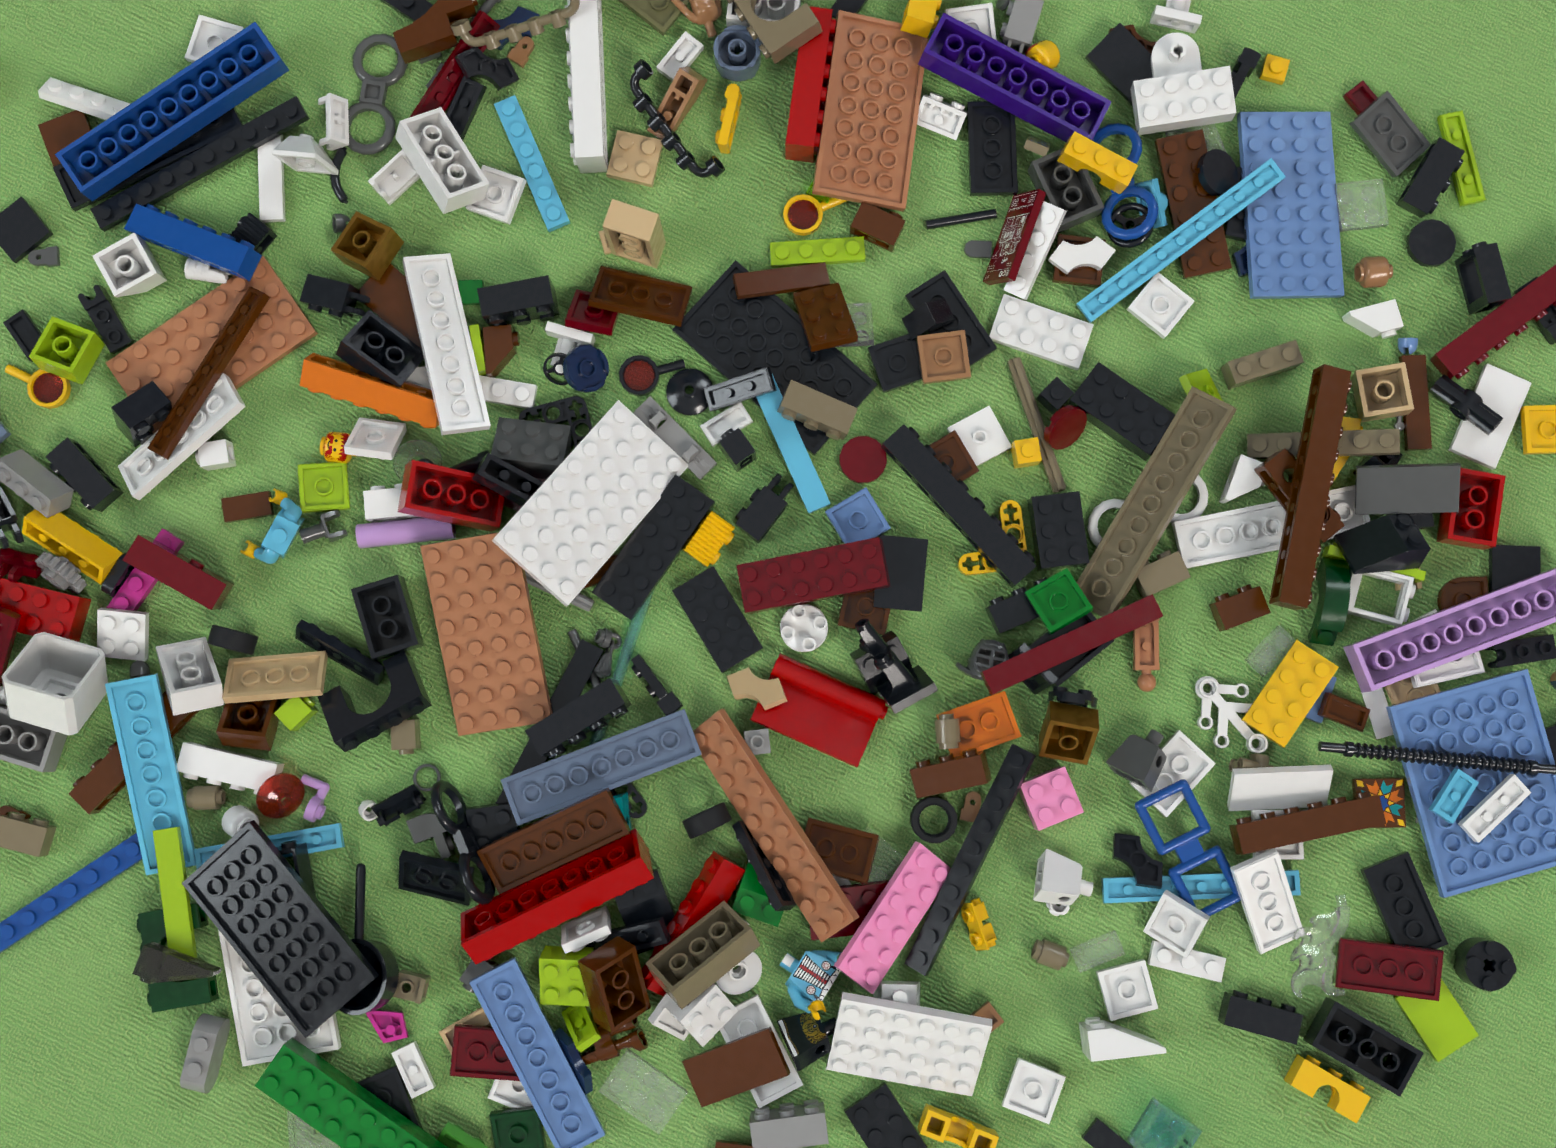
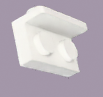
[917,92,968,140]

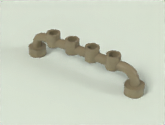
[450,0,580,50]

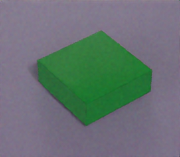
[459,280,484,305]

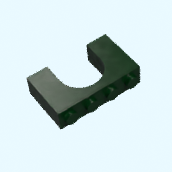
[137,902,219,1013]

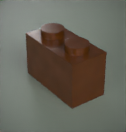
[850,202,906,252]
[1209,584,1271,631]

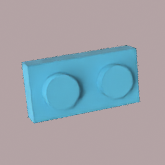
[1428,768,1479,824]

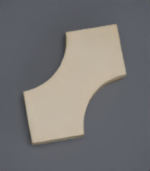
[727,667,787,710]

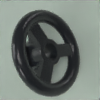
[1107,203,1154,248]

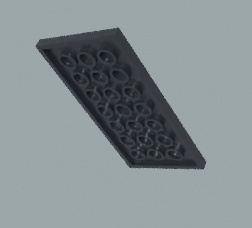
[672,260,878,456]
[182,820,379,1038]

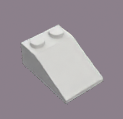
[156,637,224,716]
[1079,1017,1166,1062]

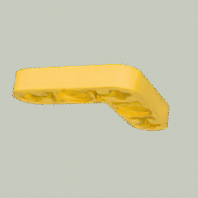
[958,500,1027,576]

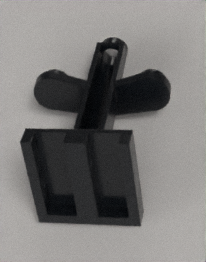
[855,619,938,714]

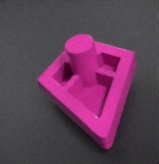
[366,1010,409,1043]

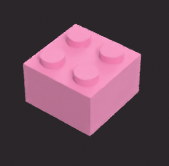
[1019,766,1084,831]

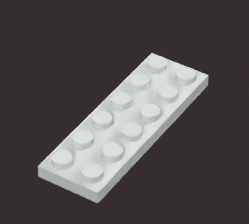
[118,373,246,500]

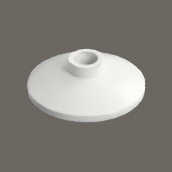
[716,952,762,995]

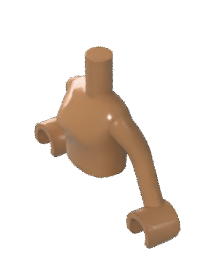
[671,0,722,38]

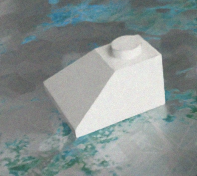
[272,134,339,175]

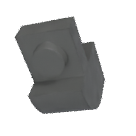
[406,813,457,859]

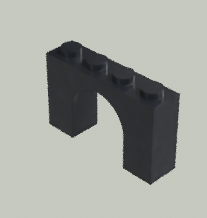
[318,650,432,752]

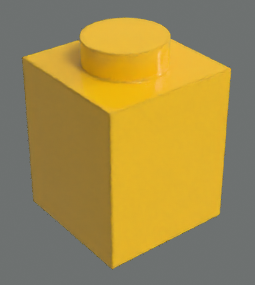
[1011,437,1042,469]

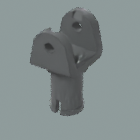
[299,510,348,544]

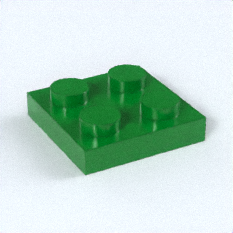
[1025,568,1093,635]

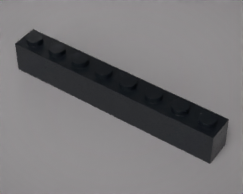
[881,424,1036,588]

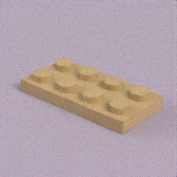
[222,651,328,704]

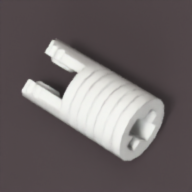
[184,258,231,284]

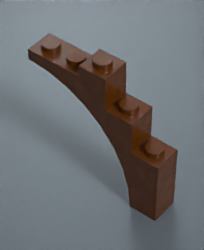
[393,0,478,64]

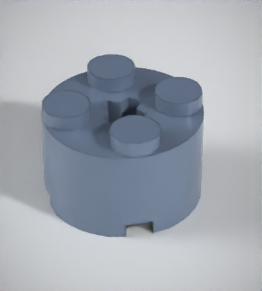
[713,25,761,82]

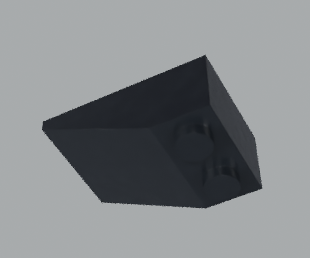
[336,310,424,387]
[1333,513,1431,574]
[614,868,676,954]

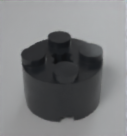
[1454,937,1517,992]

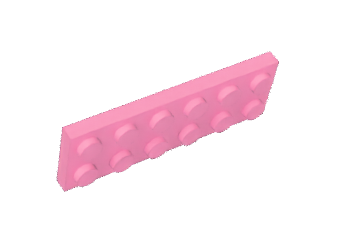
[834,841,951,994]

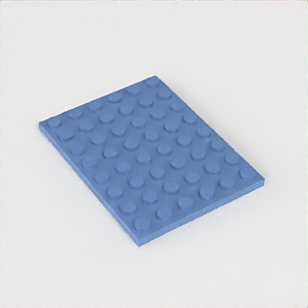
[1386,669,1556,898]

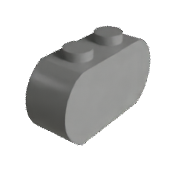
[180,1013,230,1094]

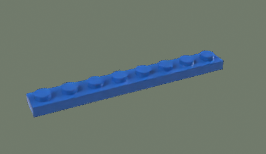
[0,833,142,953]

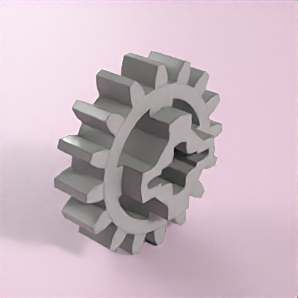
[35,551,87,595]

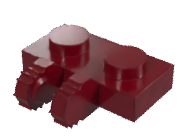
[0,548,43,583]

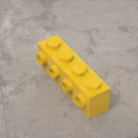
[22,509,123,585]

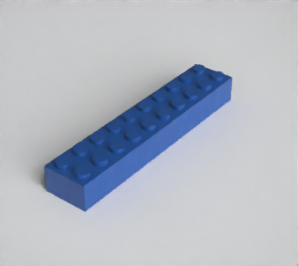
[55,22,289,201]

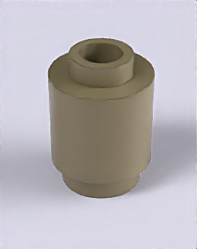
[934,714,961,749]
[186,785,226,810]
[1031,939,1070,971]

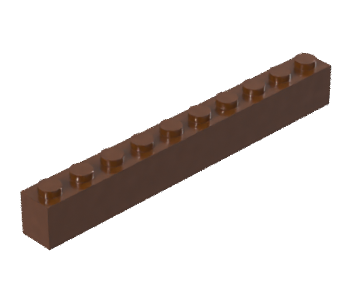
[1269,364,1352,611]

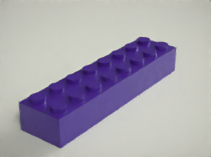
[918,13,1112,142]

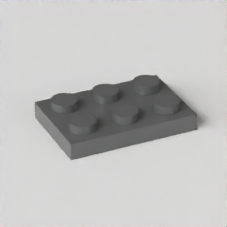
[1349,91,1431,178]

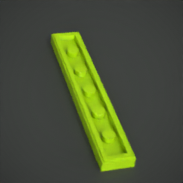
[153,826,200,979]

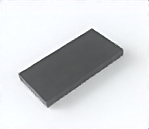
[1355,463,1461,515]

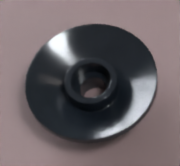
[666,369,712,416]

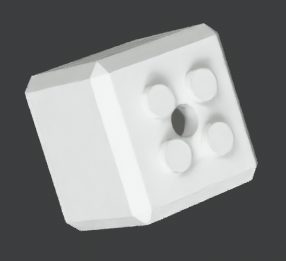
[1,632,108,735]

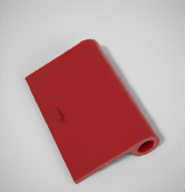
[750,653,889,768]

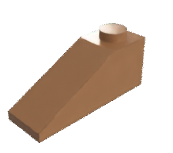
[647,67,708,140]

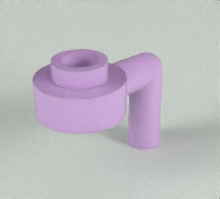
[300,774,330,823]

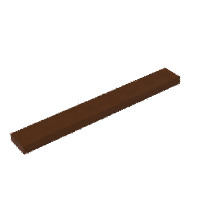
[148,287,270,460]

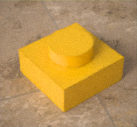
[1259,54,1290,85]

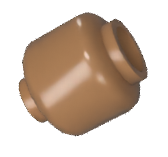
[1354,256,1393,288]

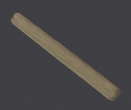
[1007,357,1066,493]

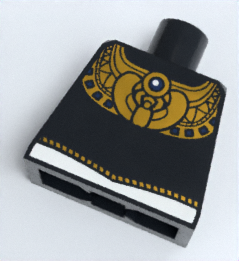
[777,1012,836,1071]

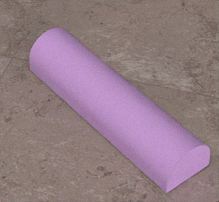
[355,517,456,549]

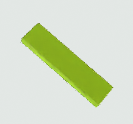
[1437,110,1486,207]

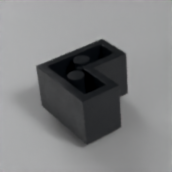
[111,381,172,447]

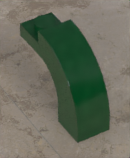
[1308,557,1350,646]

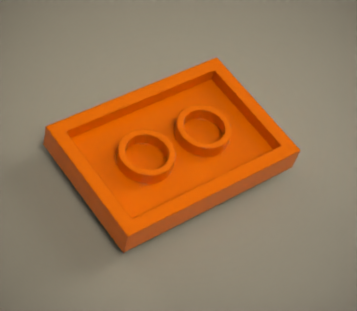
[936,691,1022,757]

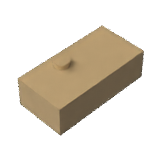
[602,199,666,269]

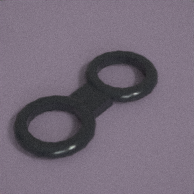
[431,780,496,905]

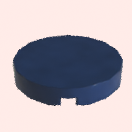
[563,344,609,393]

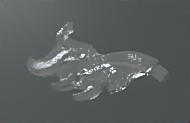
[1290,894,1350,998]

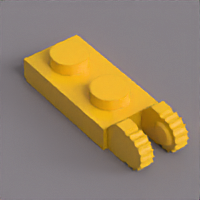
[715,83,742,154]

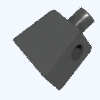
[1106,729,1167,792]

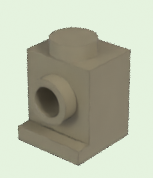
[393,969,431,1004]

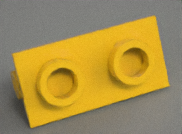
[961,897,997,951]

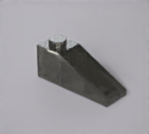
[132,942,222,984]

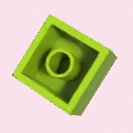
[29,316,105,385]
[539,945,594,1006]

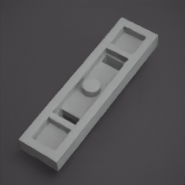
[633,396,717,481]

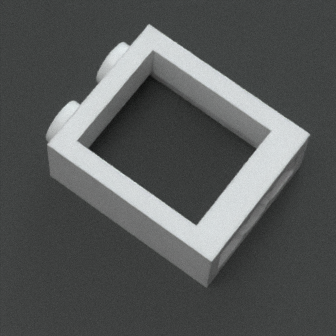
[1347,569,1416,627]

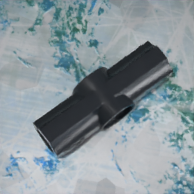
[1429,375,1503,436]

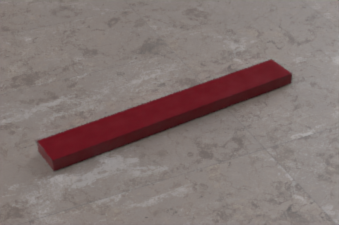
[980,594,1163,695]

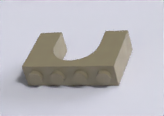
[727,0,823,64]

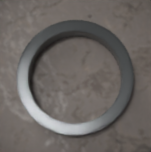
[413,764,441,791]

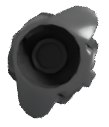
[955,639,1009,681]

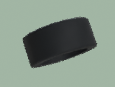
[207,625,258,655]
[910,796,957,843]
[682,802,732,839]

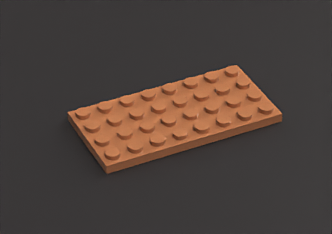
[812,10,929,211]
[106,256,318,434]
[420,532,553,736]

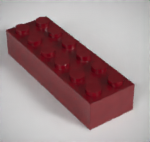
[736,537,891,614]

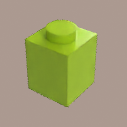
[274,697,318,731]

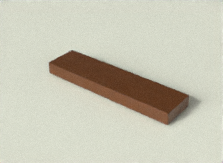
[733,262,830,299]
[1399,355,1432,451]

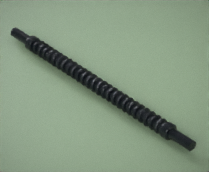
[1318,741,1556,775]

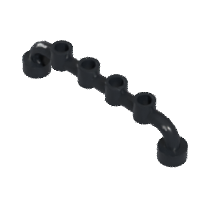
[630,59,725,178]

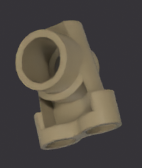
[1229,754,1273,772]

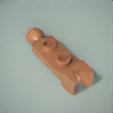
[1133,603,1160,692]

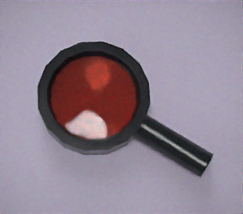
[619,355,686,397]

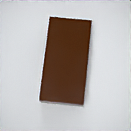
[221,491,274,523]
[1317,692,1371,732]

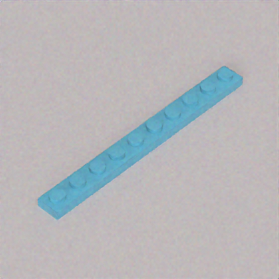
[1076,158,1286,323]

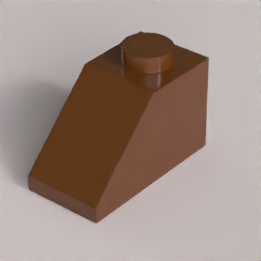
[483,325,520,378]

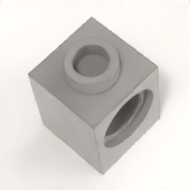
[744,729,771,755]

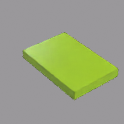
[1393,979,1479,1062]

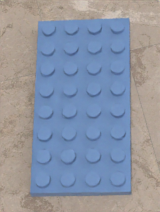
[1237,112,1344,299]

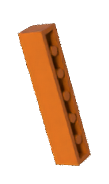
[300,353,439,428]

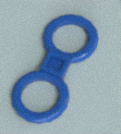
[1092,123,1158,240]

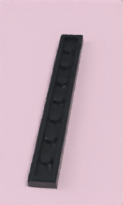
[495,639,604,804]

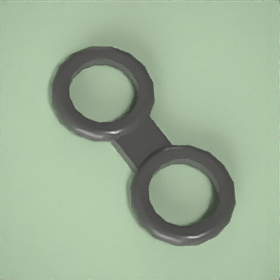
[348,34,408,155]

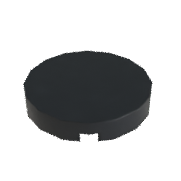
[1197,149,1238,197]
[1406,219,1456,267]

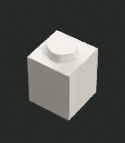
[195,439,236,471]

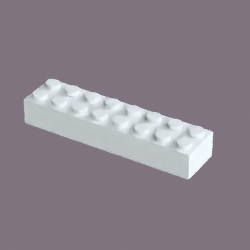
[565,0,608,173]

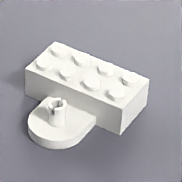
[1130,33,1237,135]

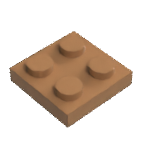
[916,330,971,385]

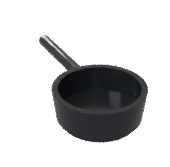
[340,863,399,1015]

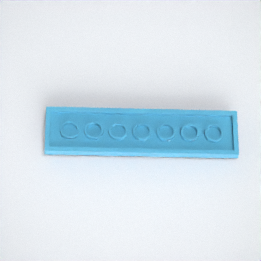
[105,673,196,876]

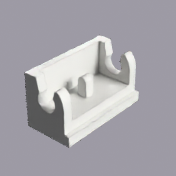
[318,93,349,151]
[368,149,420,205]

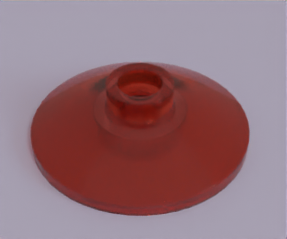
[256,773,305,819]

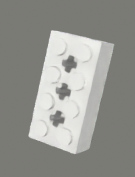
[395,107,490,214]

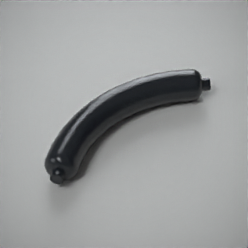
[330,147,348,204]

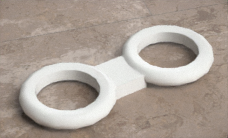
[1087,475,1208,547]

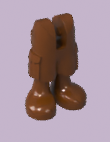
[577,1017,648,1065]

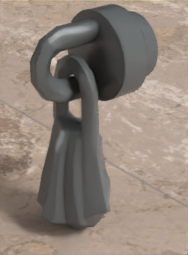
[594,628,622,678]

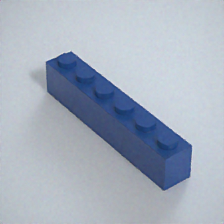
[124,204,262,281]

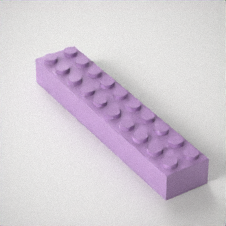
[1343,567,1556,693]

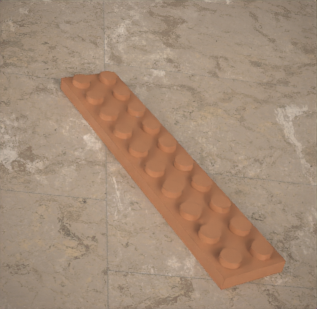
[693,708,859,943]

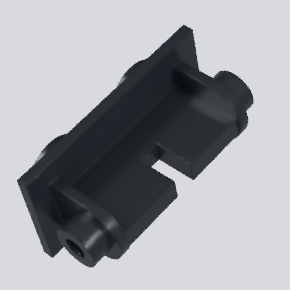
[371,784,426,827]

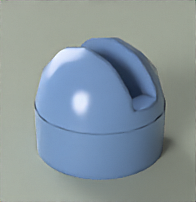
[1398,338,1418,355]

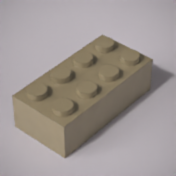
[645,901,760,1009]

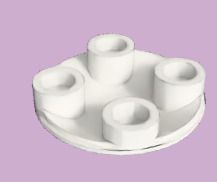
[780,604,828,652]

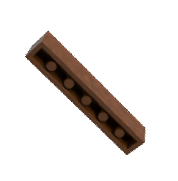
[69,691,200,814]
[1229,791,1386,855]

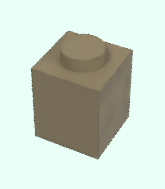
[390,719,421,755]

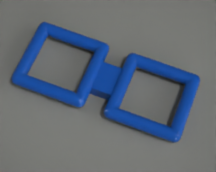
[1135,779,1241,916]

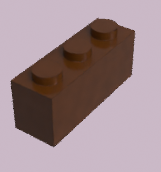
[910,748,992,798]

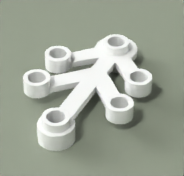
[1195,676,1268,753]

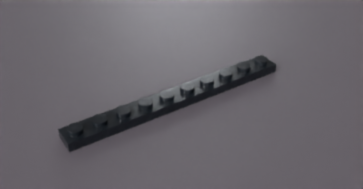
[90,96,310,232]
[904,744,1036,976]

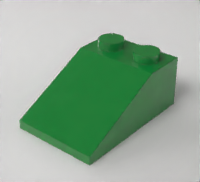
[732,862,784,927]

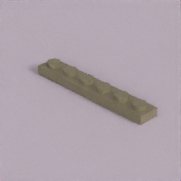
[1247,429,1400,459]

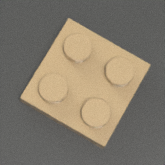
[606,130,663,188]

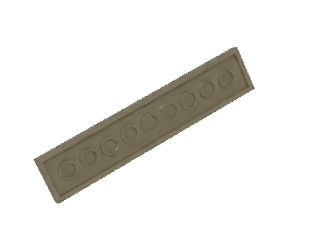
[1077,386,1237,617]

